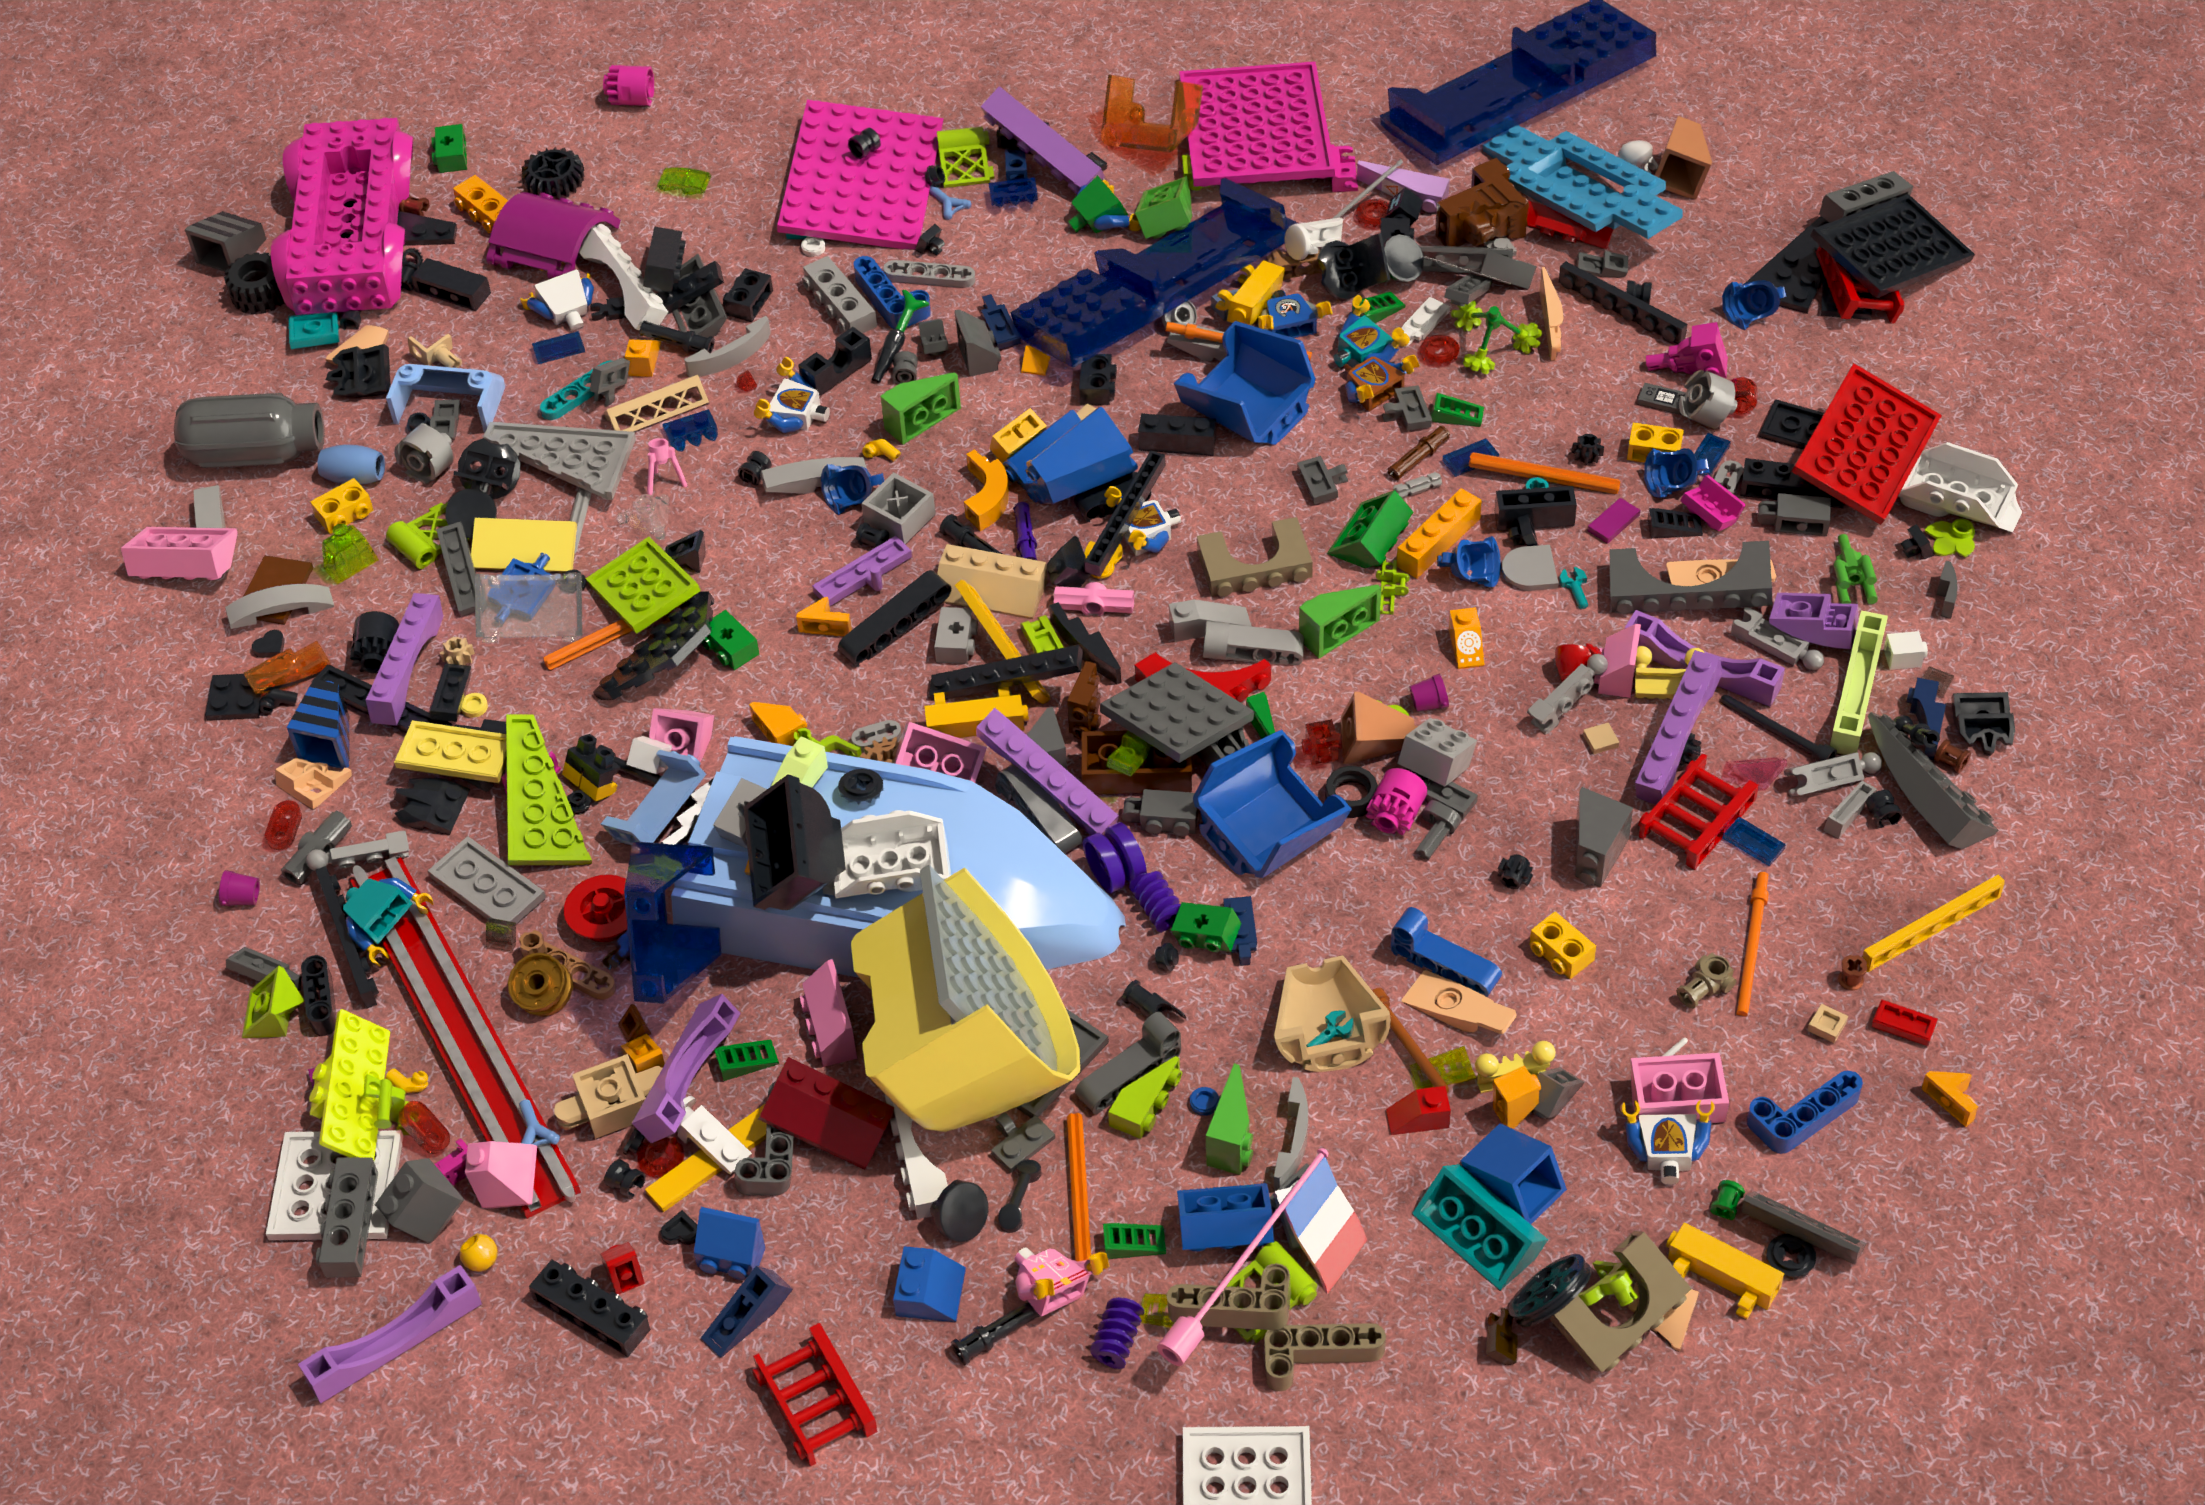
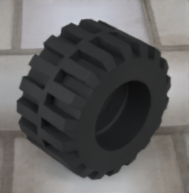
[224,252,284,314]

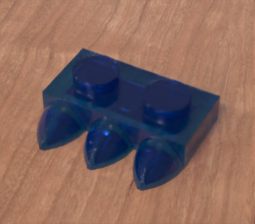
[988,177,1038,208]
[662,409,718,452]

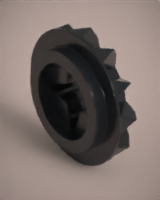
[838,769,884,805]
[1766,1234,1816,1280]

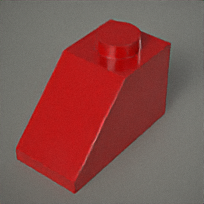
[1386,1086,1451,1135]
[600,1242,645,1295]

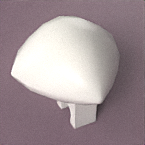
[1618,140,1658,174]

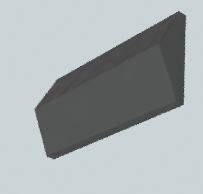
[673,254,727,338]
[1742,1191,1867,1265]

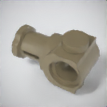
[1676,953,1737,1009]

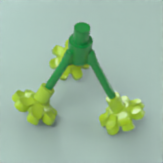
[1451,301,1542,374]

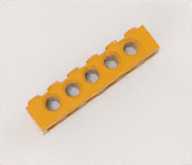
[453,175,543,271]

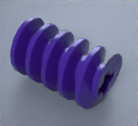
[1129,871,1181,933]
[1090,1297,1145,1369]

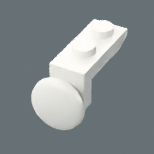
[1285,218,1343,260]
[676,1096,752,1175]

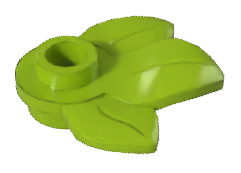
[1925,519,1975,557]

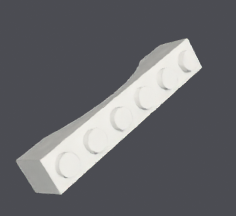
[579,224,668,330]
[885,1095,948,1219]

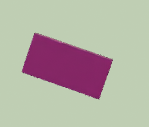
[1587,498,1641,544]

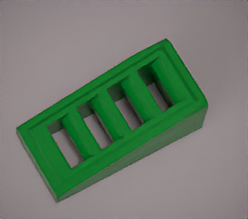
[1352,292,1405,324]
[1430,393,1484,427]
[1246,692,1275,739]
[714,1039,779,1081]
[1103,1223,1166,1259]

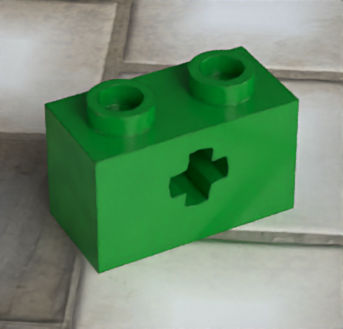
[431,124,467,173]
[702,610,760,671]
[1171,902,1241,952]

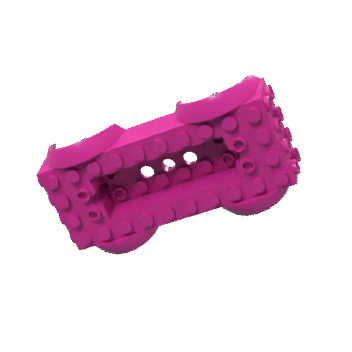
[271,118,413,315]

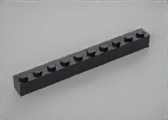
[1084,450,1166,577]

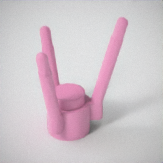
[647,438,687,503]

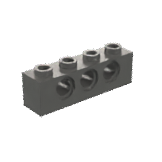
[1819,171,1913,223]
[316,1157,378,1278]

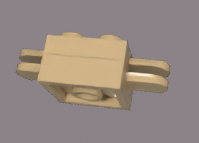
[554,1054,662,1139]

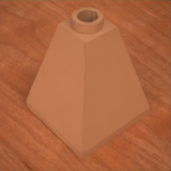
[1341,692,1418,764]

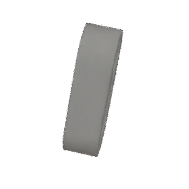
[1714,460,1743,494]
[851,720,902,753]

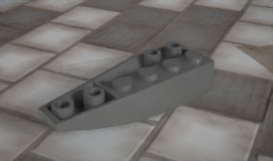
[1868,712,1999,849]

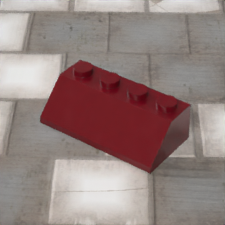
[758,1057,895,1170]

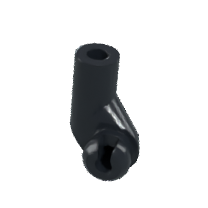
[259,688,298,714]

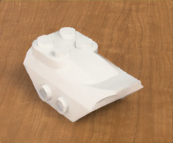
[1898,442,2022,532]
[823,810,951,899]

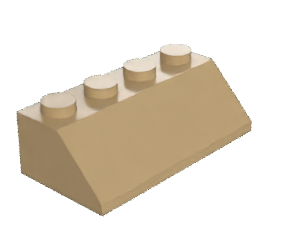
[937,544,1048,619]

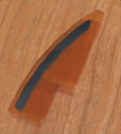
[244,641,332,694]

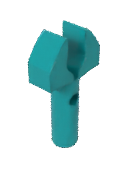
[1559,567,1588,609]
[1306,1010,1354,1047]

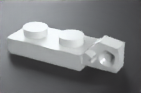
[1402,297,1450,347]

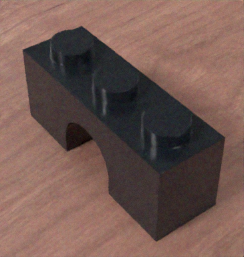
[798,327,872,397]

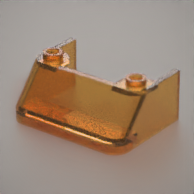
[1101,75,1203,152]

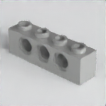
[802,256,877,333]

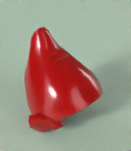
[1555,643,1602,682]

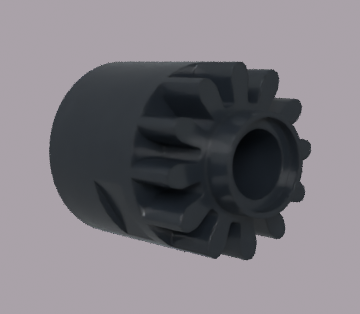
[350,611,399,674]

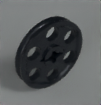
[1509,1254,1592,1327]

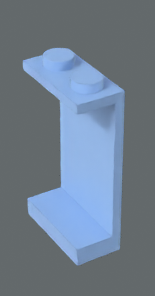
[601,750,706,850]

